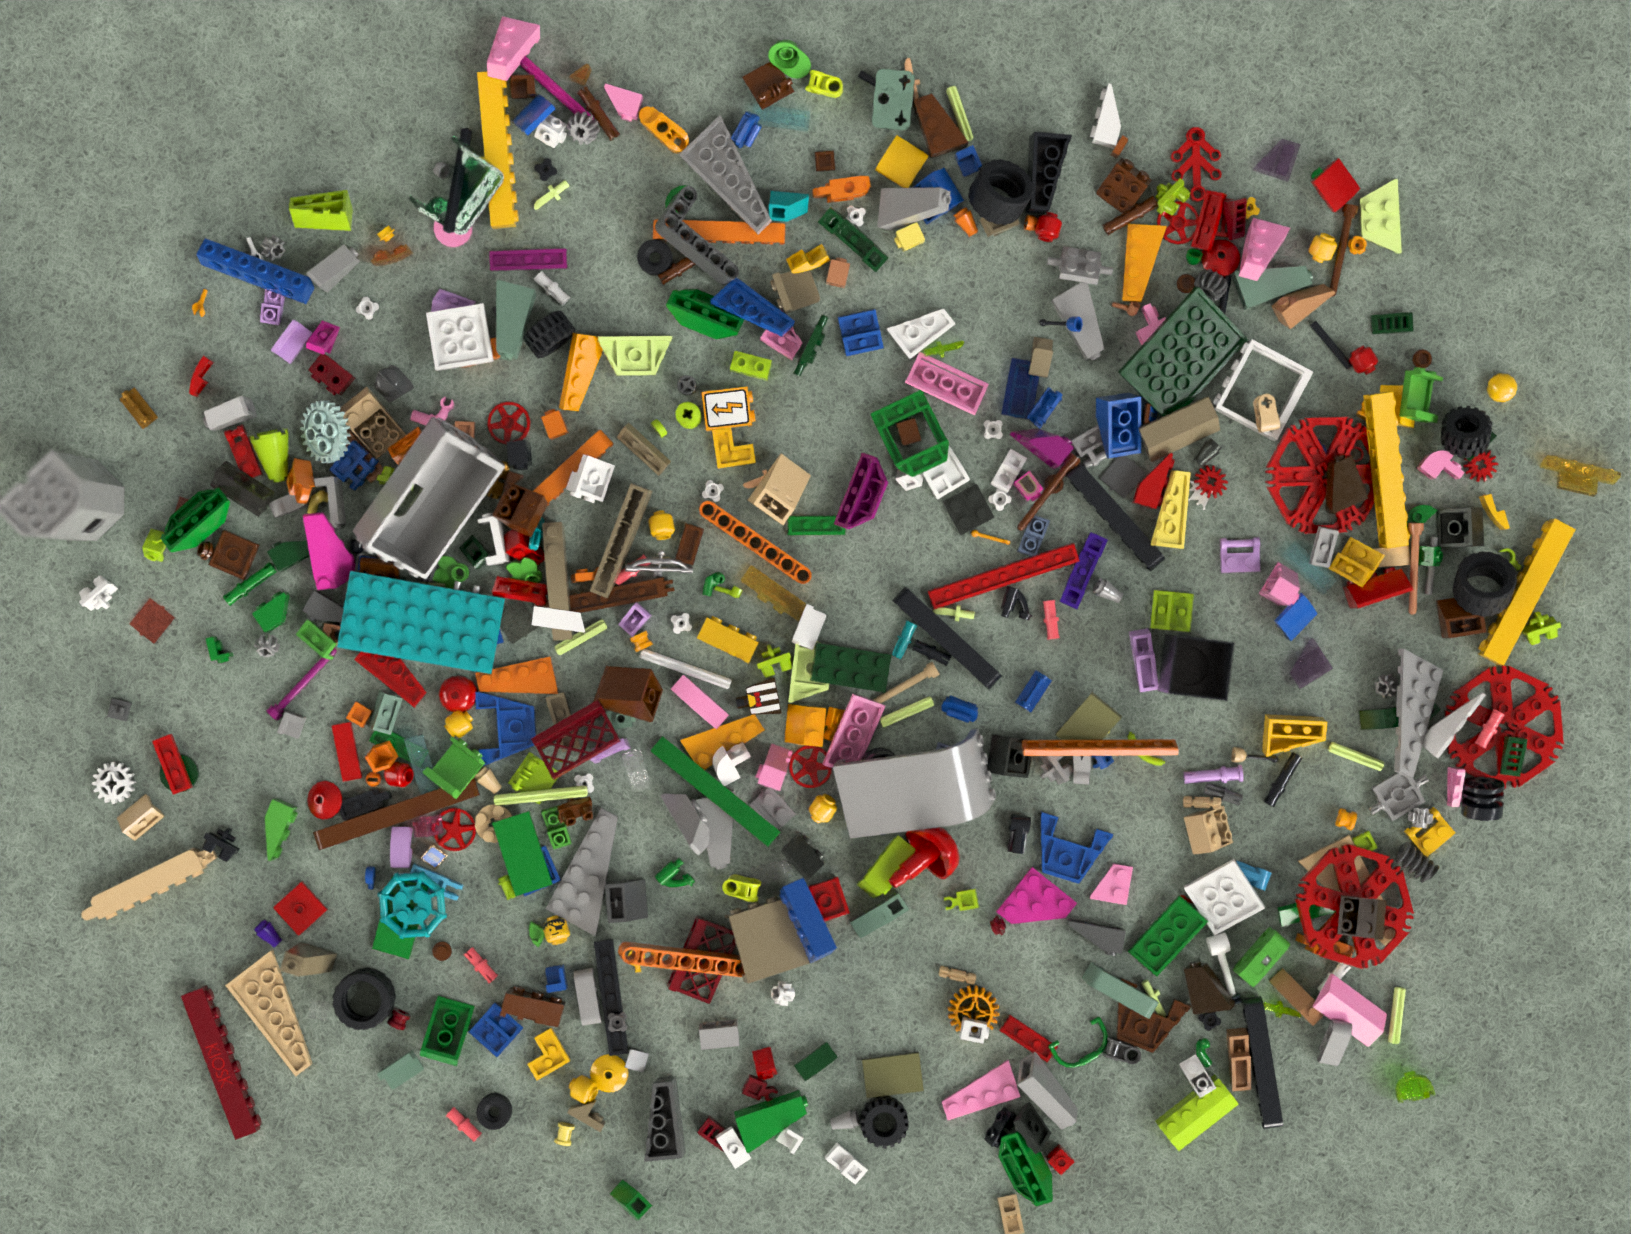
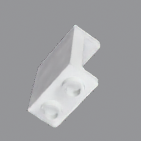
[478,513,511,566]

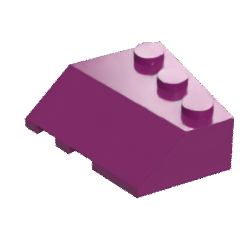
[1009,428,1074,470]

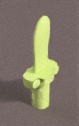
[534,180,569,210]
[933,605,975,622]
[1141,980,1166,1017]

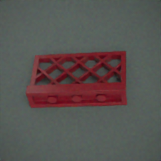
[531,700,621,780]
[667,915,736,1004]

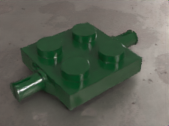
[793,314,829,377]

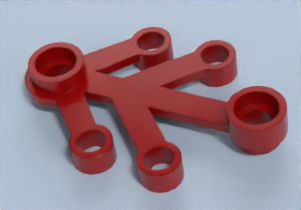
[1171,127,1222,202]

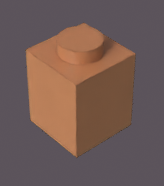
[826,258,850,288]

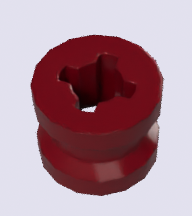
[387,1008,411,1030]

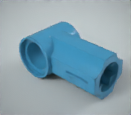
[1236,860,1272,891]

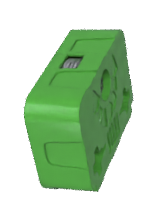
[1232,927,1290,987]

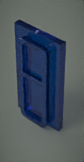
[1001,358,1039,420]

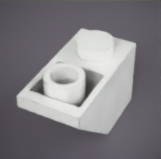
[1179,1054,1216,1098]

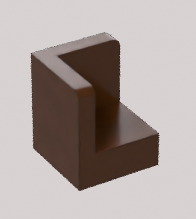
[510,75,535,99]
[896,418,921,446]

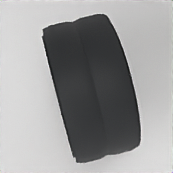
[637,239,672,276]
[476,1093,512,1130]

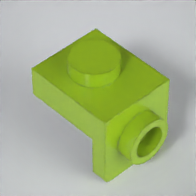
[142,529,166,562]

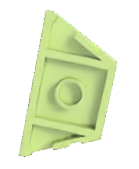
[1359,179,1402,254]
[598,336,672,376]
[788,641,829,703]

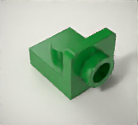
[1418,546,1443,566]
[205,637,234,664]

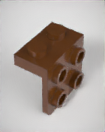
[1096,157,1152,213]

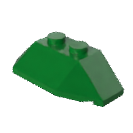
[666,289,744,340]
[160,488,230,553]
[998,1132,1053,1206]

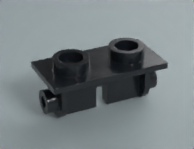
[984,1106,1017,1148]

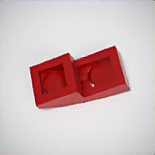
[189,356,214,397]

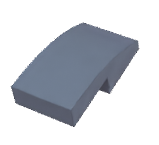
[1017,515,1050,557]

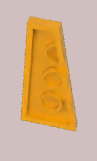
[1122,224,1167,303]
[559,333,603,411]
[680,715,765,770]

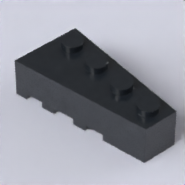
[1026,132,1072,214]

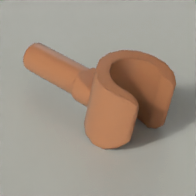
[1112,301,1141,316]

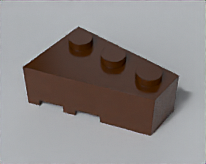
[913,93,968,158]
[500,986,566,1027]

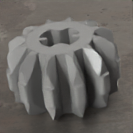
[566,111,600,145]

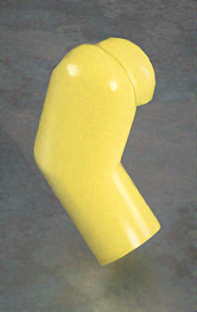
[307,490,328,514]

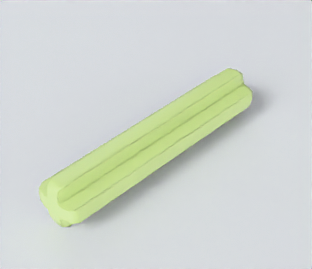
[946,86,973,142]
[554,619,607,655]
[880,697,934,727]
[1328,742,1384,771]
[1388,987,1406,1044]

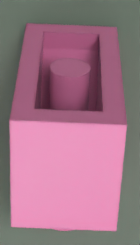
[604,84,643,122]

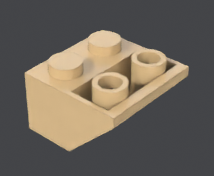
[1184,806,1233,855]

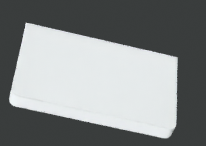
[791,604,826,650]

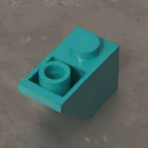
[769,191,809,222]

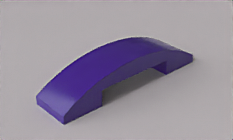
[1059,532,1108,610]

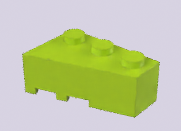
[289,190,353,231]
[856,835,916,899]

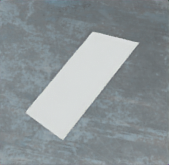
[532,606,585,633]

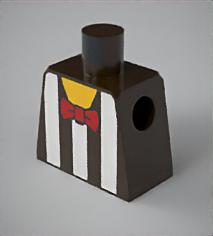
[736,677,782,715]

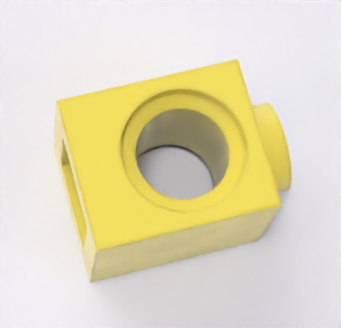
[894,222,925,252]

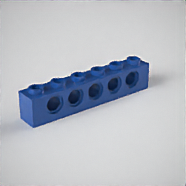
[196,238,315,304]

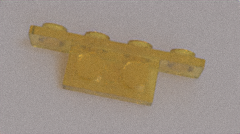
[1540,455,1621,497]
[741,566,806,622]

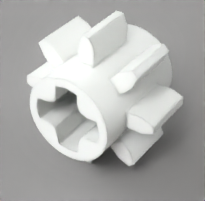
[771,981,795,1006]

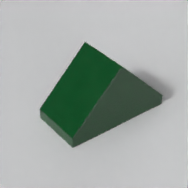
[459,535,493,569]

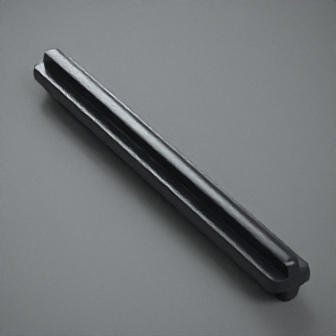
[443,128,472,234]

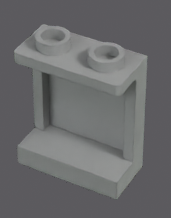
[314,477,346,529]

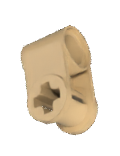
[1253,394,1280,433]

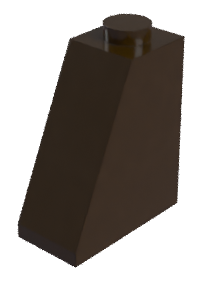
[1325,453,1368,514]
[1184,961,1235,1014]

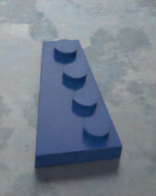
[711,277,795,337]

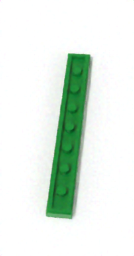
[650,736,780,847]

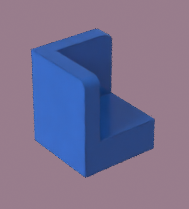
[955,145,982,177]
[545,964,568,993]

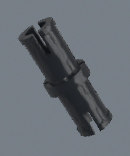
[912,639,952,667]

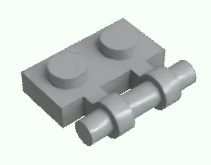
[1071,425,1107,469]

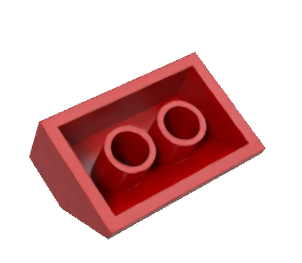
[1343,566,1414,609]

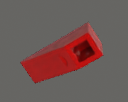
[1132,453,1175,510]

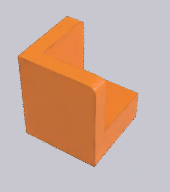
[365,741,398,773]

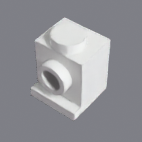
[959,1017,990,1044]

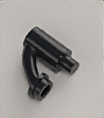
[1000,586,1033,621]

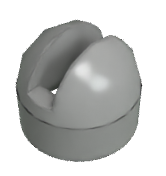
[433,162,450,179]

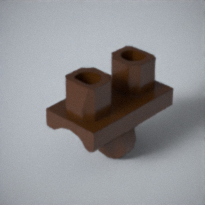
[557,796,593,827]

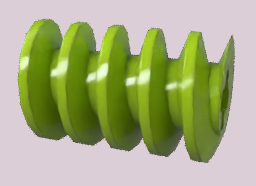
[675,402,701,429]

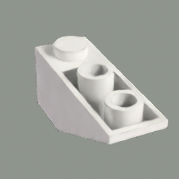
[1090,84,1121,149]

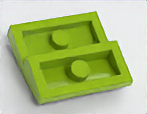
[1150,590,1194,632]

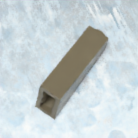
[280,942,337,977]

